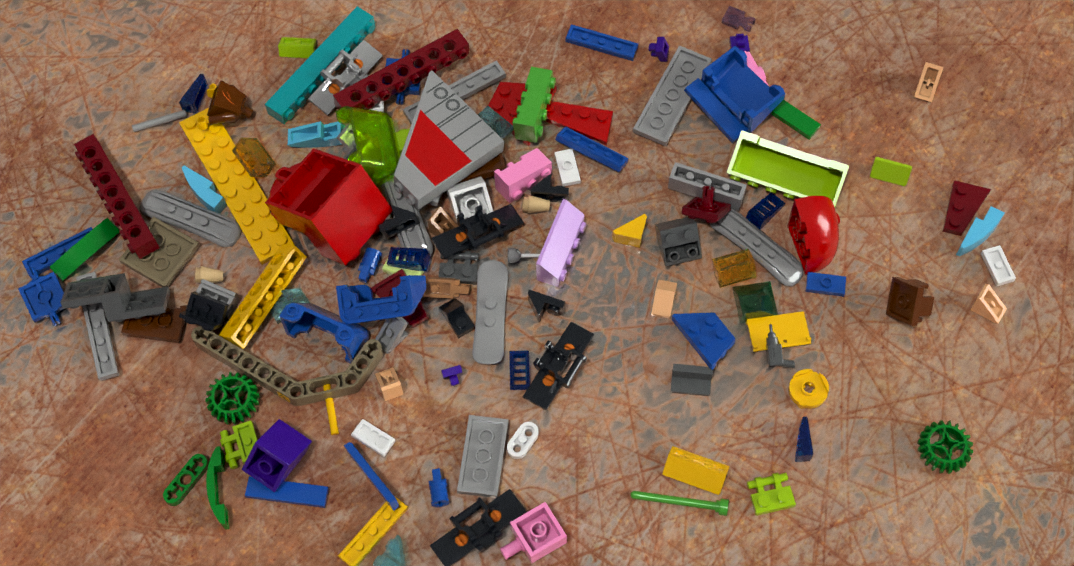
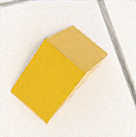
[612,214,647,248]

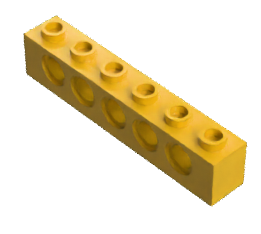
[219,244,307,349]

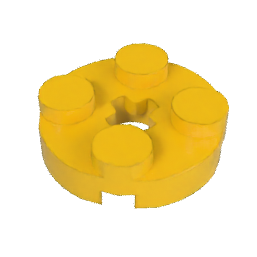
[788,369,829,409]

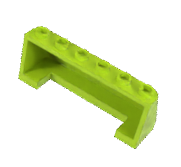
[727,130,849,207]

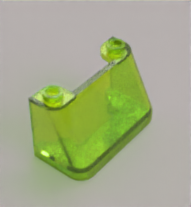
[335,106,401,187]

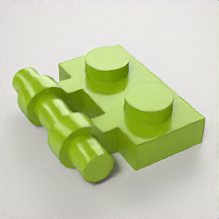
[220,420,258,469]
[747,472,796,516]

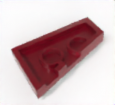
[942,180,991,236]
[371,269,429,328]

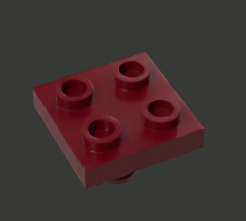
[682,186,731,223]

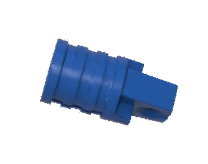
[358,248,382,284]
[429,468,450,507]

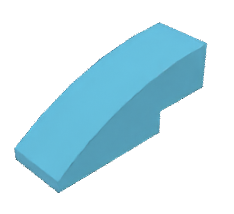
[288,121,345,148]
[182,165,227,214]
[956,206,1005,257]

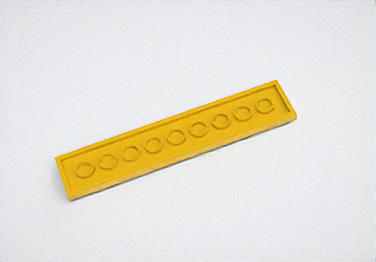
[179,108,294,265]

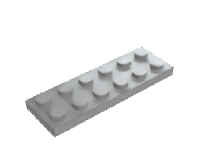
[633,45,712,146]

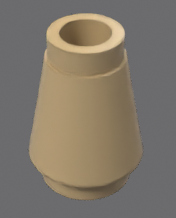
[522,195,550,214]
[195,266,223,284]

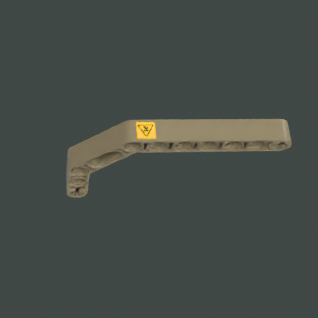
[191,326,383,406]

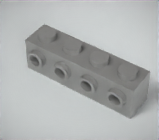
[668,162,747,211]

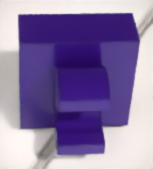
[729,33,750,52]
[648,37,669,62]
[441,365,462,386]

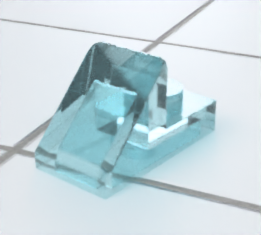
[270,288,310,324]

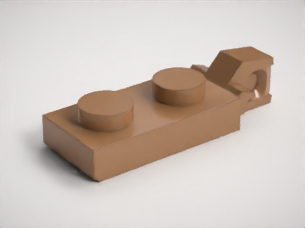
[423,276,469,299]

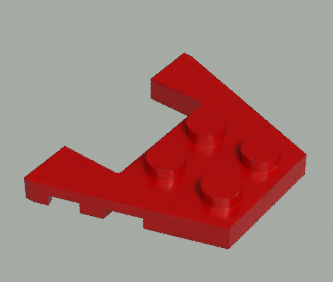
[486,82,557,146]

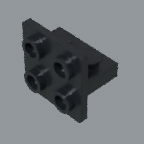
[179,291,229,331]

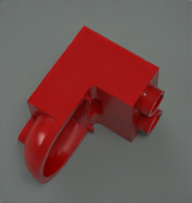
[265,148,393,266]

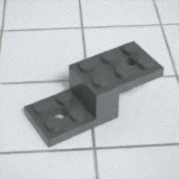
[61,273,170,322]

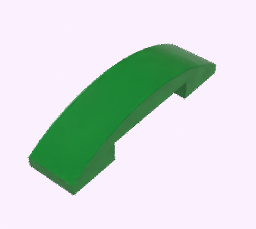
[49,217,120,282]
[206,446,229,530]

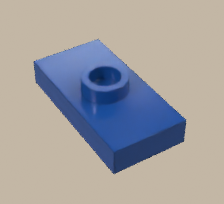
[805,272,846,297]

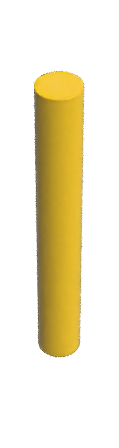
[323,384,339,435]

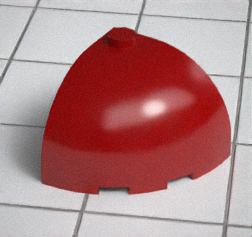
[787,196,840,275]

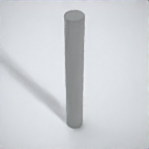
[132,110,187,132]

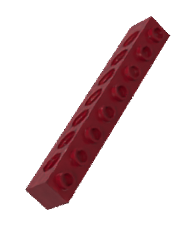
[333,29,469,120]
[74,133,160,259]

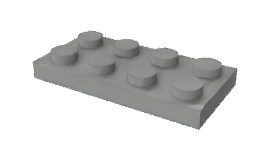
[457,415,509,498]

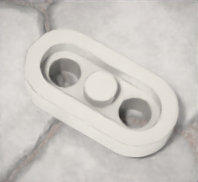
[507,422,539,459]

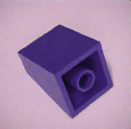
[242,419,312,492]

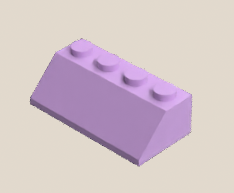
[536,199,587,287]

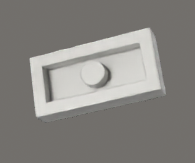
[981,245,1016,287]

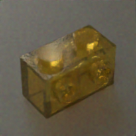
[232,137,276,177]
[712,249,756,288]

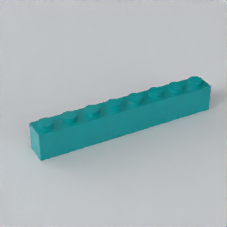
[265,6,376,124]

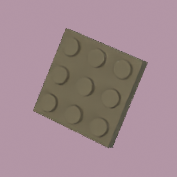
[119,216,200,287]

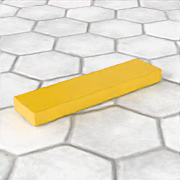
[338,496,408,566]

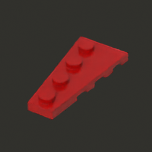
[543,101,613,146]

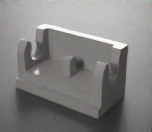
[196,279,239,318]

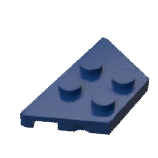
[672,313,735,370]

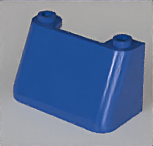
[701,46,785,133]
[336,275,427,324]
[279,303,369,364]

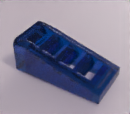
[179,74,208,114]
[746,192,785,229]
[387,247,430,271]
[509,351,530,390]
[795,417,813,462]

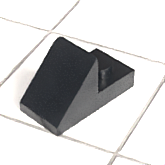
[531,174,569,203]
[378,205,420,239]
[528,290,565,322]
[439,298,475,339]

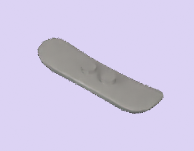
[379,168,433,264]
[140,189,241,247]
[709,208,803,287]
[472,260,508,365]

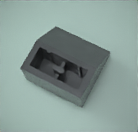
[655,217,702,266]

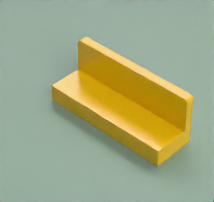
[662,446,730,495]

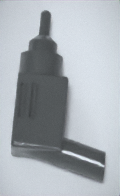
[766,324,795,368]

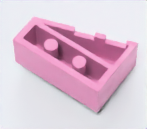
[494,148,552,203]

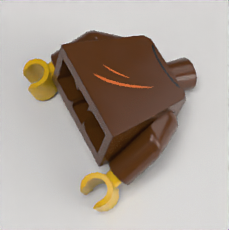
[197,80,253,130]

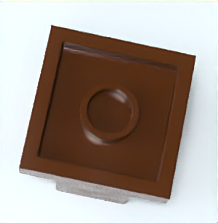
[886,277,934,326]

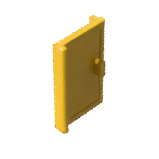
[746,311,811,352]

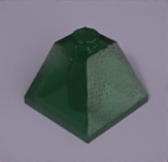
[732,281,778,323]

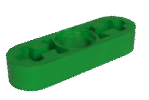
[163,454,209,506]

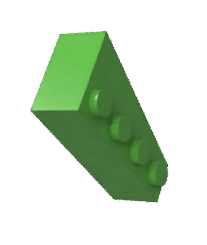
[512,67,556,143]

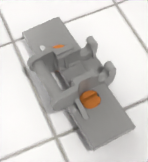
[308,40,383,116]

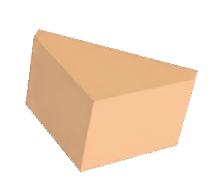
[914,62,943,102]
[651,280,677,319]
[971,284,1007,324]
[375,367,404,401]

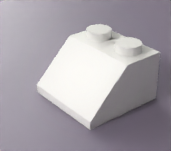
[447,177,493,221]

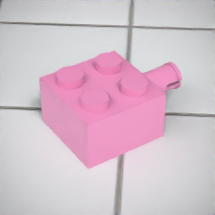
[500,502,567,564]

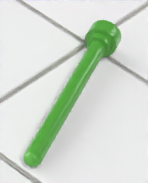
[630,491,729,516]

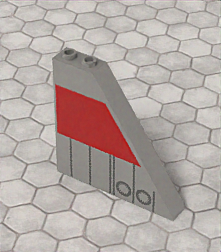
[393,71,504,210]

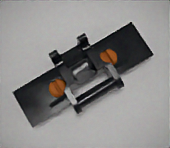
[432,204,524,259]
[523,322,594,411]
[430,489,527,566]

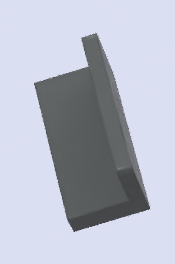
[671,363,713,396]

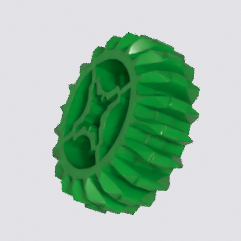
[205,372,260,425]
[917,420,973,474]

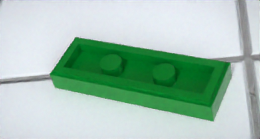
[770,100,821,140]

